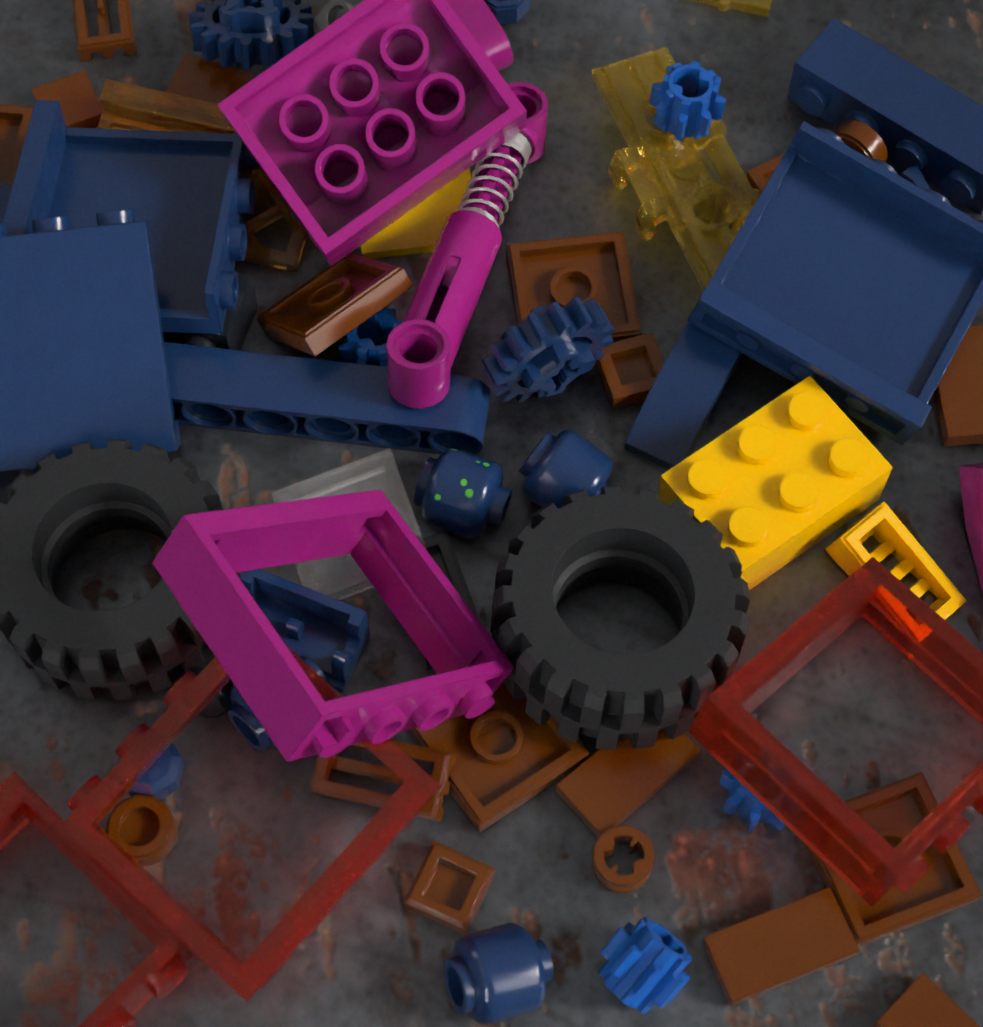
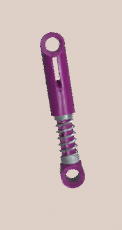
[386,82,548,409]

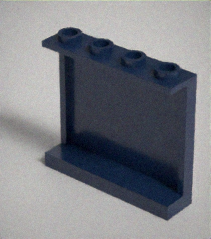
[3,100,261,334]
[687,121,983,445]
[0,209,181,471]

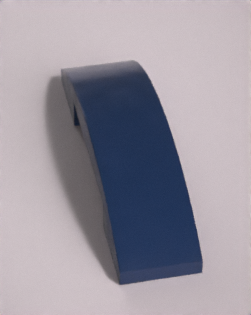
[624,322,743,469]

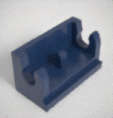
[239,569,370,694]

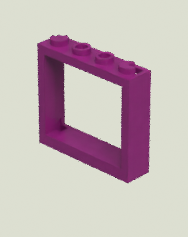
[152,489,514,762]

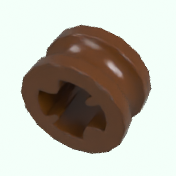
[592,825,655,894]

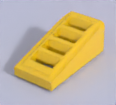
[824,501,967,642]

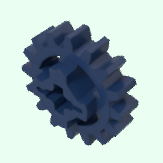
[189,0,315,70]
[481,297,615,403]

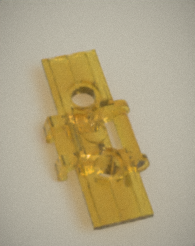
[592,47,762,292]

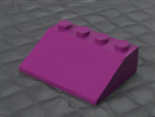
[217,0,527,267]

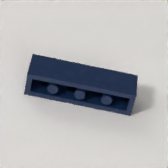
[787,18,983,215]

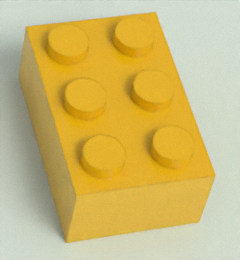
[658,376,893,591]

